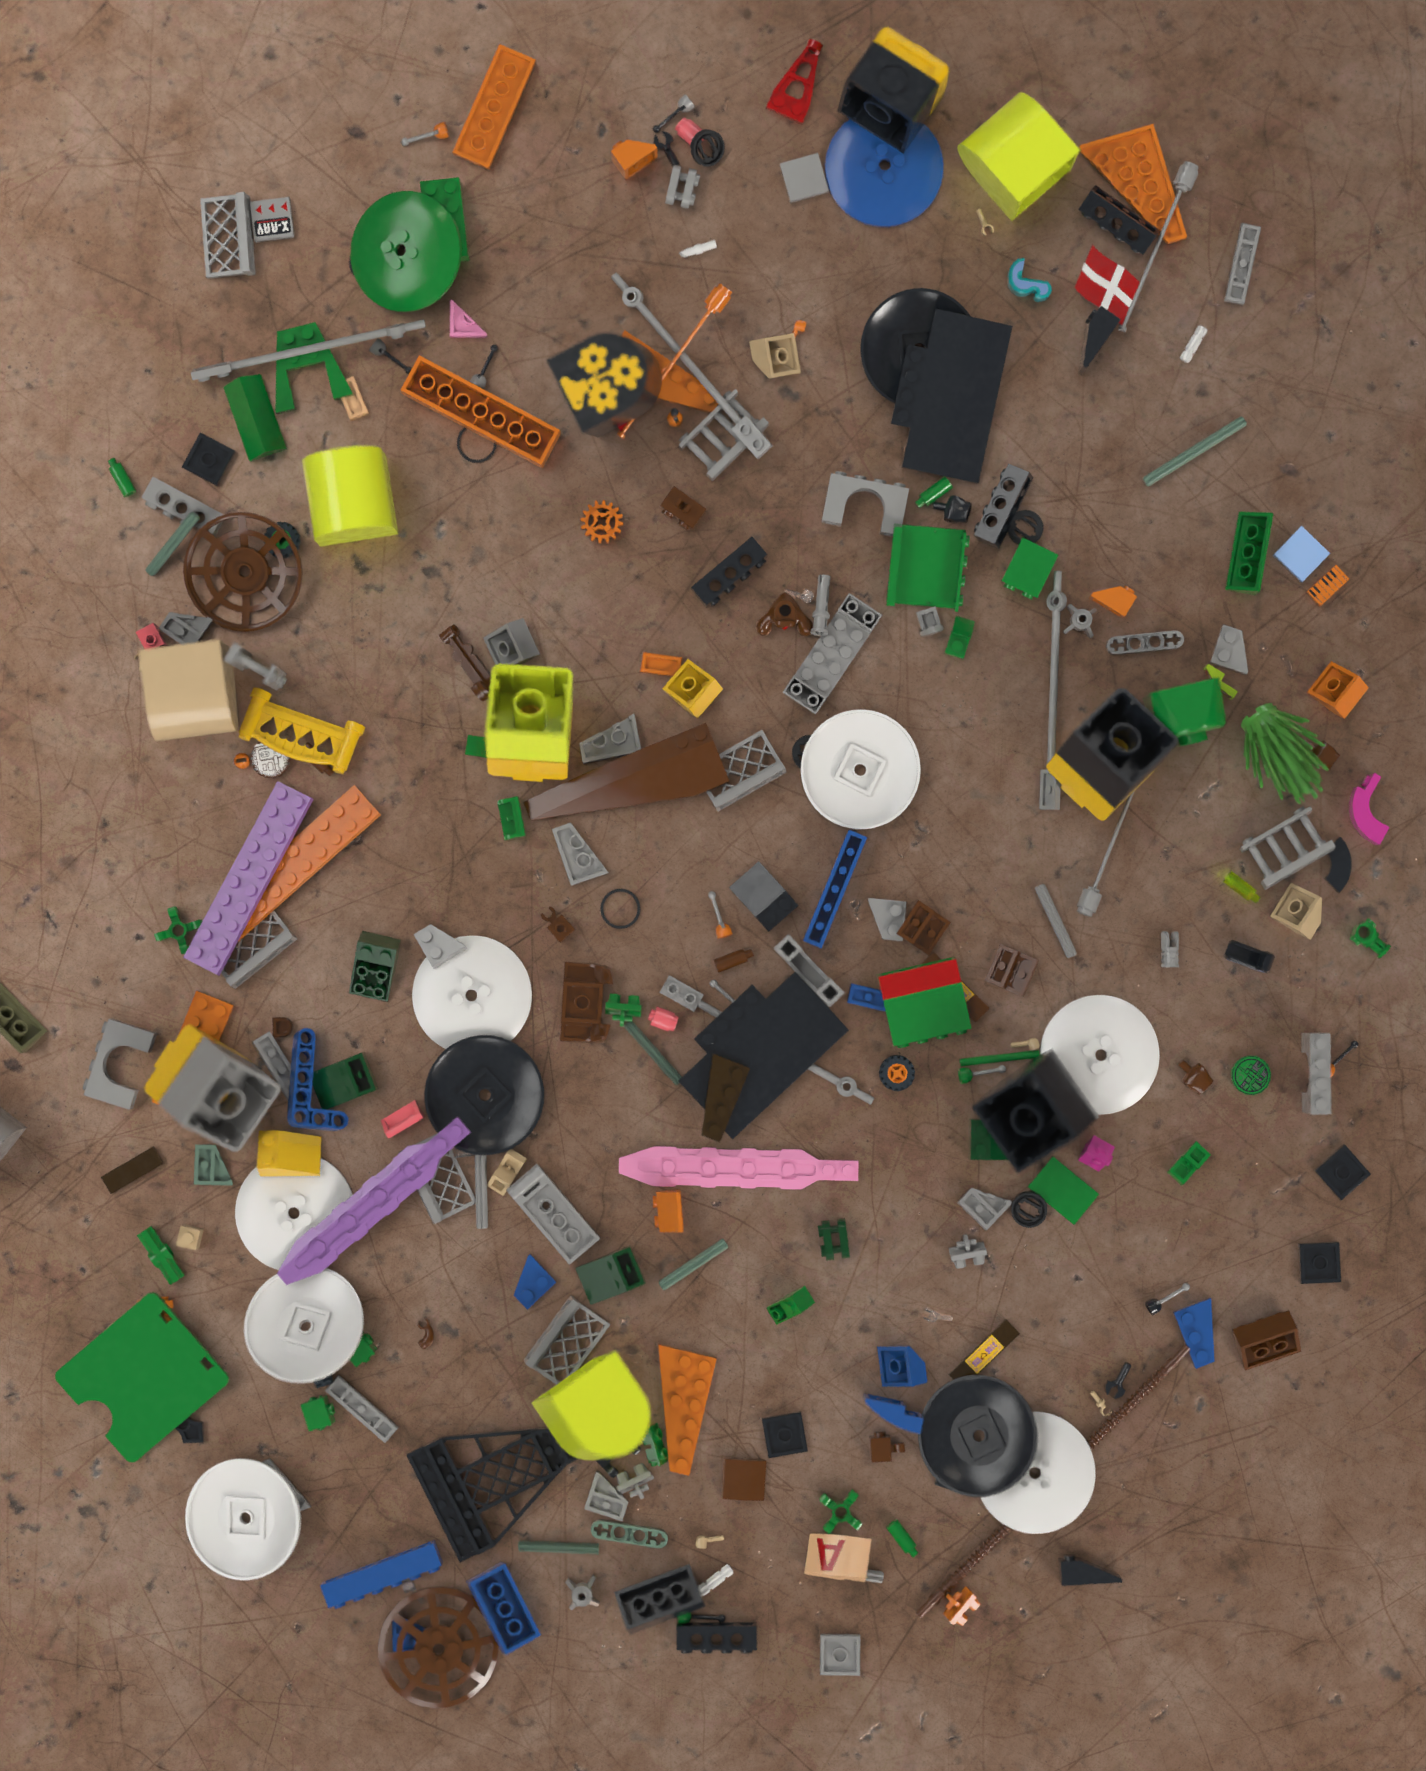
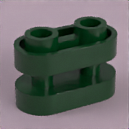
[818,1218,850,1261]

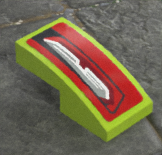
[1203,664,1238,699]

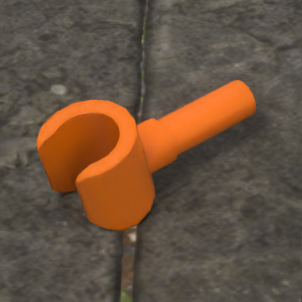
[793,320,806,338]

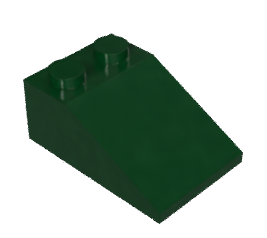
[968,1119,1008,1160]

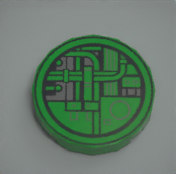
[1231,1056,1271,1095]

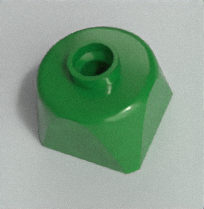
[1142,677,1226,747]

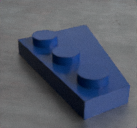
[1173,1298,1215,1369]

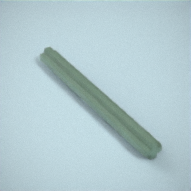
[1143,416,1247,487]

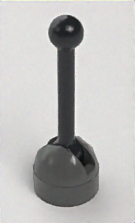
[369,338,412,375]

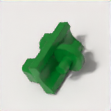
[605,993,642,1027]

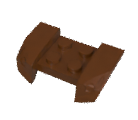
[560,962,613,1043]

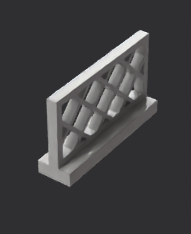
[200,192,256,279]
[706,730,786,812]
[221,910,297,989]
[399,1133,476,1224]
[524,1295,610,1384]

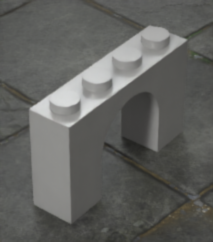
[821,471,909,537]
[773,934,844,1007]
[83,1019,157,1110]
[1301,1033,1331,1114]

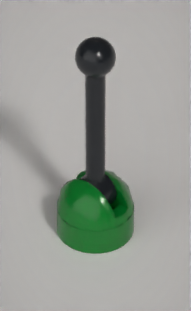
[677,1612,726,1624]

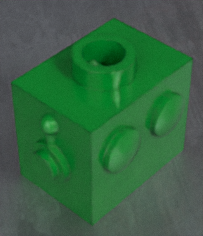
[349,1332,378,1367]
[300,1395,336,1432]

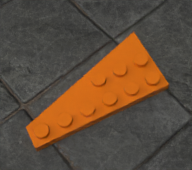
[621,330,723,413]
[658,1344,717,1476]

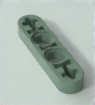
[591,1519,668,1548]

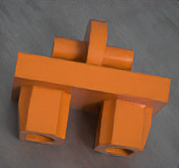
[943,1586,980,1626]

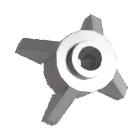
[1062,604,1098,638]
[565,1575,600,1610]

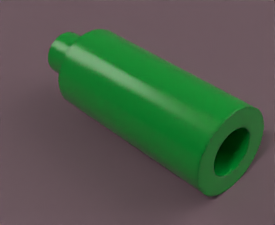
[108,458,136,498]
[915,476,953,508]
[886,1519,918,1558]

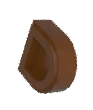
[272,1017,293,1038]

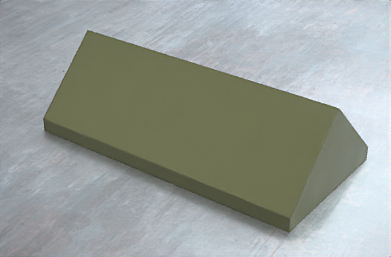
[0,983,47,1053]

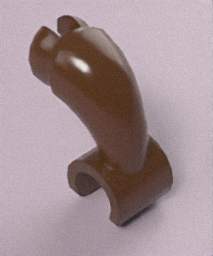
[417,1317,434,1349]

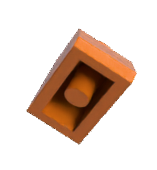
[1089,586,1137,619]

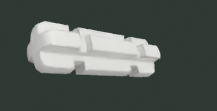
[1180,325,1207,363]
[699,1564,733,1596]

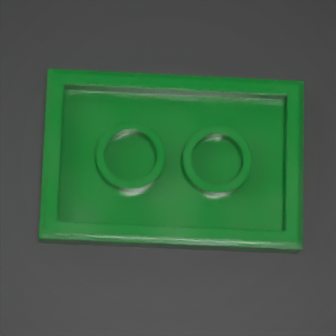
[1027,1156,1099,1225]

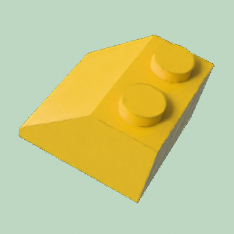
[662,659,723,719]

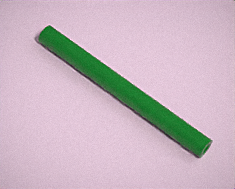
[959,1050,1039,1067]

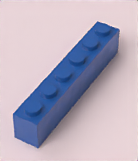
[803,830,867,948]
[320,1540,443,1609]

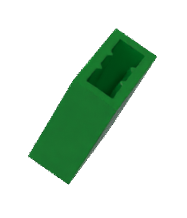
[1001,537,1058,600]

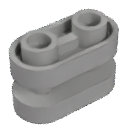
[665,165,700,209]

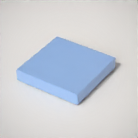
[1273,526,1330,583]

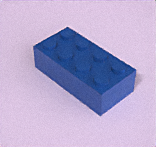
[466,1562,541,1655]

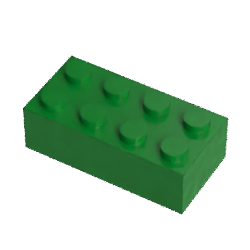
[420,177,470,262]

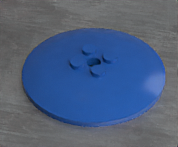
[825,119,944,227]

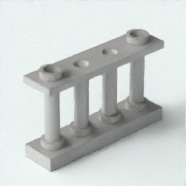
[679,389,769,481]
[224,643,287,691]
[1240,806,1336,890]

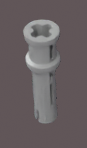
[811,574,831,636]

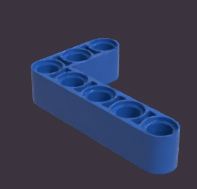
[287,1028,349,1131]

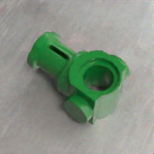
[1349,918,1391,959]

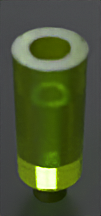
[1223,870,1261,903]

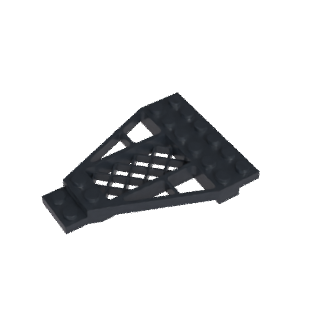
[406,1427,578,1563]

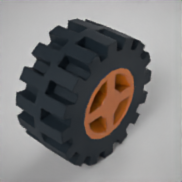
[879,1055,915,1091]

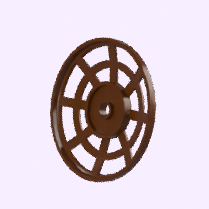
[183,512,303,632]
[378,1586,499,1708]

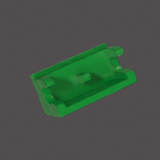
[497,796,526,840]

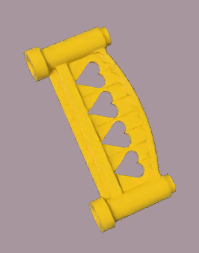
[238,687,365,774]

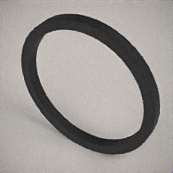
[457,427,497,463]
[600,889,640,929]

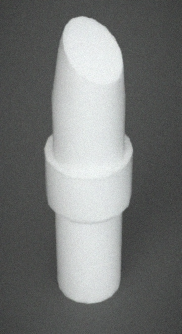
[679,240,717,257]

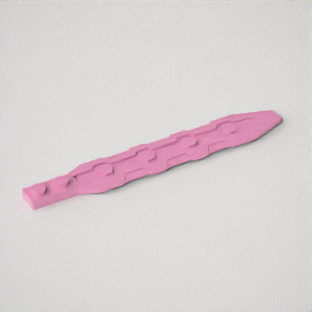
[619,1146,858,1190]

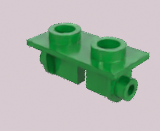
[643,1423,668,1467]

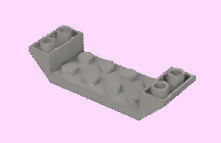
[783,593,882,715]

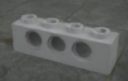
[141,477,223,536]

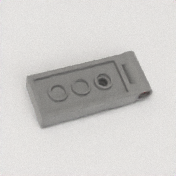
[506,1164,601,1265]

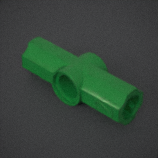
[137,1226,185,1285]

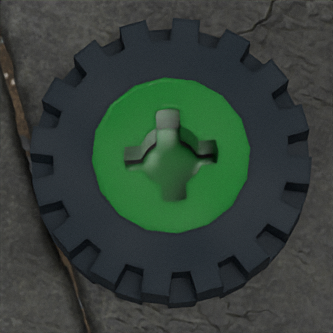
[264,521,301,558]

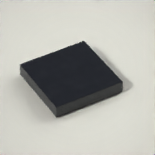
[182,432,236,487]
[1314,1144,1371,1201]
[1298,1242,1341,1284]
[762,1411,808,1458]

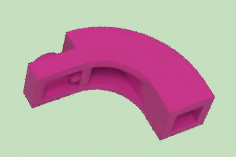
[1349,773,1390,845]

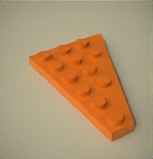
[1078,124,1187,244]

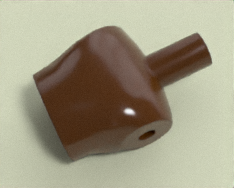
[1306,740,1340,772]
[1178,1059,1214,1095]

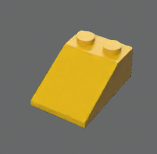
[257,1130,322,1176]

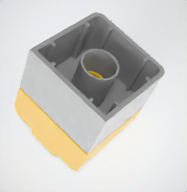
[145,1025,280,1152]

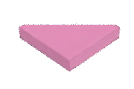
[450,300,487,338]

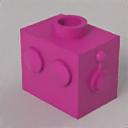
[1078,1136,1115,1172]

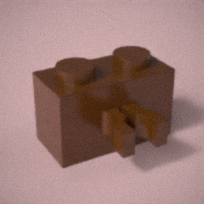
[660,486,706,531]

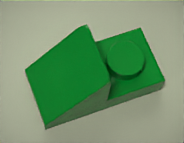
[944,616,975,659]

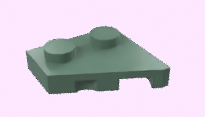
[194,1144,233,1185]

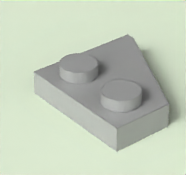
[158,612,213,645]
[957,1188,1013,1231]

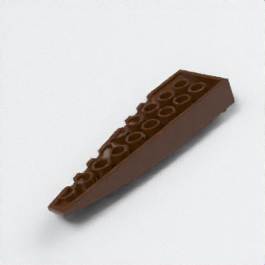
[523,723,730,821]

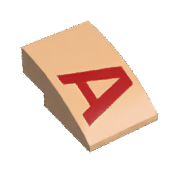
[804,1534,871,1582]

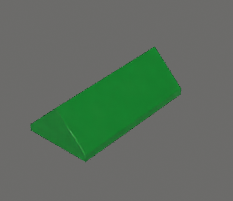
[223,374,287,462]
[1225,512,1274,595]

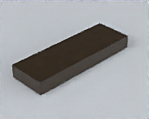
[101,1146,164,1194]

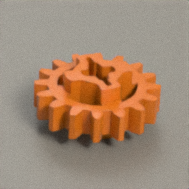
[580,500,623,544]

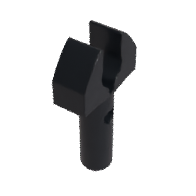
[653,131,680,167]
[1105,1362,1131,1399]

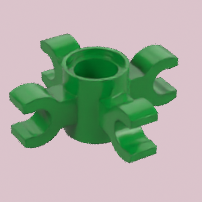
[154,906,202,955]
[819,1489,862,1534]

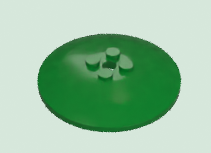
[350,191,462,312]

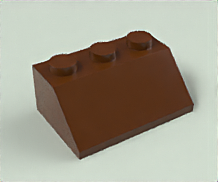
[1232,1310,1301,1371]

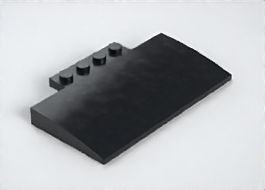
[890,309,1013,483]
[678,972,849,1140]

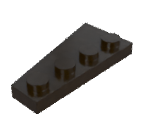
[701,1053,750,1143]

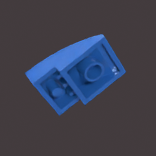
[863,1393,924,1434]

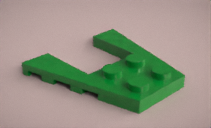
[275,322,354,414]

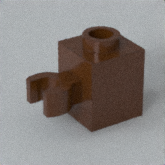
[541,907,576,943]
[869,1432,905,1463]

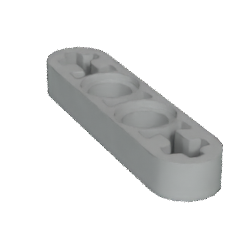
[1106,631,1184,655]

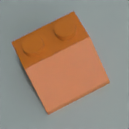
[611,140,658,180]
[1307,661,1369,719]
[653,1189,683,1232]

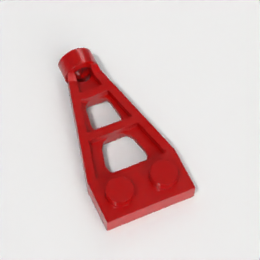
[766,39,823,124]

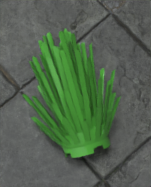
[1241,703,1328,804]

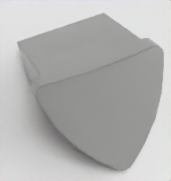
[916,606,944,636]

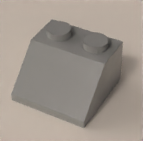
[483,618,540,665]

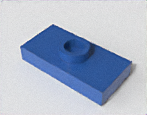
[847,983,886,1012]

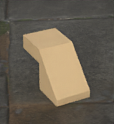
[487,1149,527,1196]

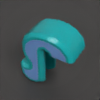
[1007,258,1052,302]

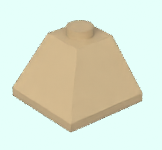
[749,333,801,378]
[1270,883,1322,940]

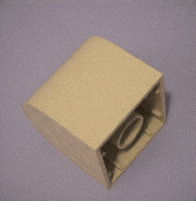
[138,640,239,741]

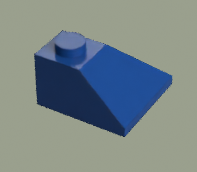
[877,1346,928,1387]

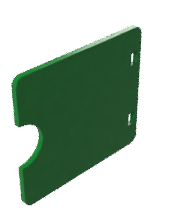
[55,1292,229,1462]

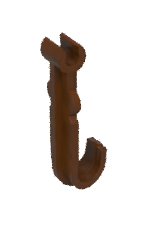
[439,624,491,701]

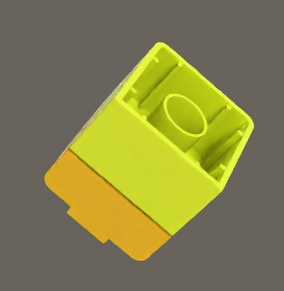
[486,664,573,782]

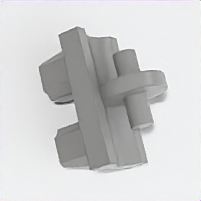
[948,1234,987,1269]
[616,1463,654,1499]

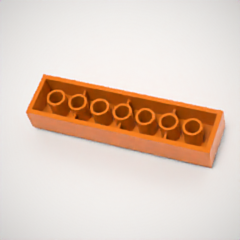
[400,355,561,468]

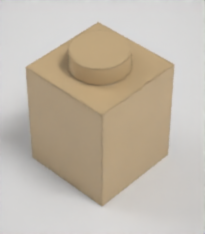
[176,1224,204,1250]

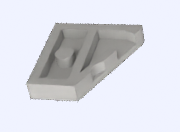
[1210,625,1248,675]
[868,898,906,941]
[414,924,467,969]
[584,1471,628,1521]

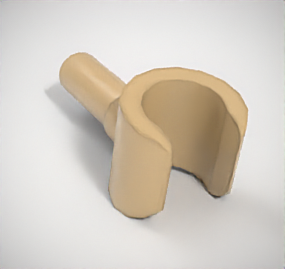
[977,209,994,236]
[1011,1038,1040,1051]
[695,1535,724,1549]

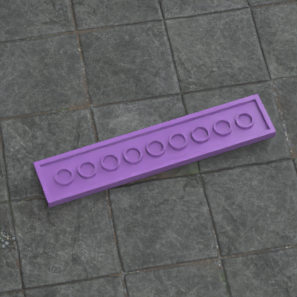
[183,781,314,976]

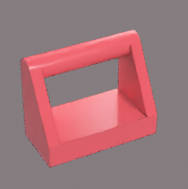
[381,1100,426,1138]

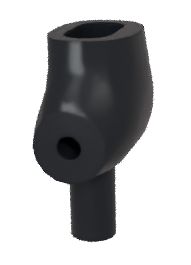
[933,495,972,523]

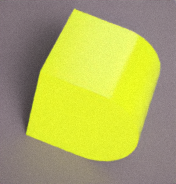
[957,92,1080,221]
[302,446,398,547]
[531,1351,650,1460]

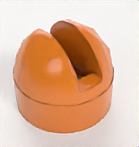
[234,753,250,769]

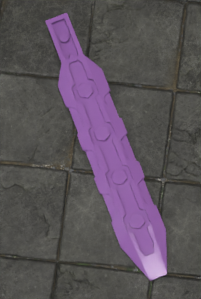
[277,1117,471,1285]

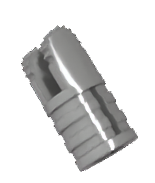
[1161,931,1179,968]

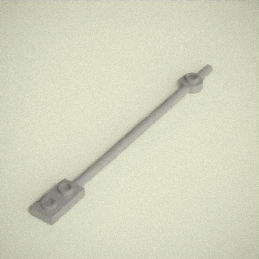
[611,273,773,459]
[191,320,426,382]
[1039,571,1067,810]
[659,975,874,1105]

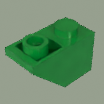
[766,1286,815,1325]

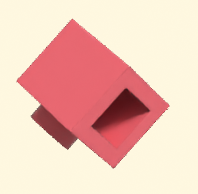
[136,623,168,649]

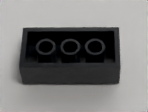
[614,1564,706,1635]

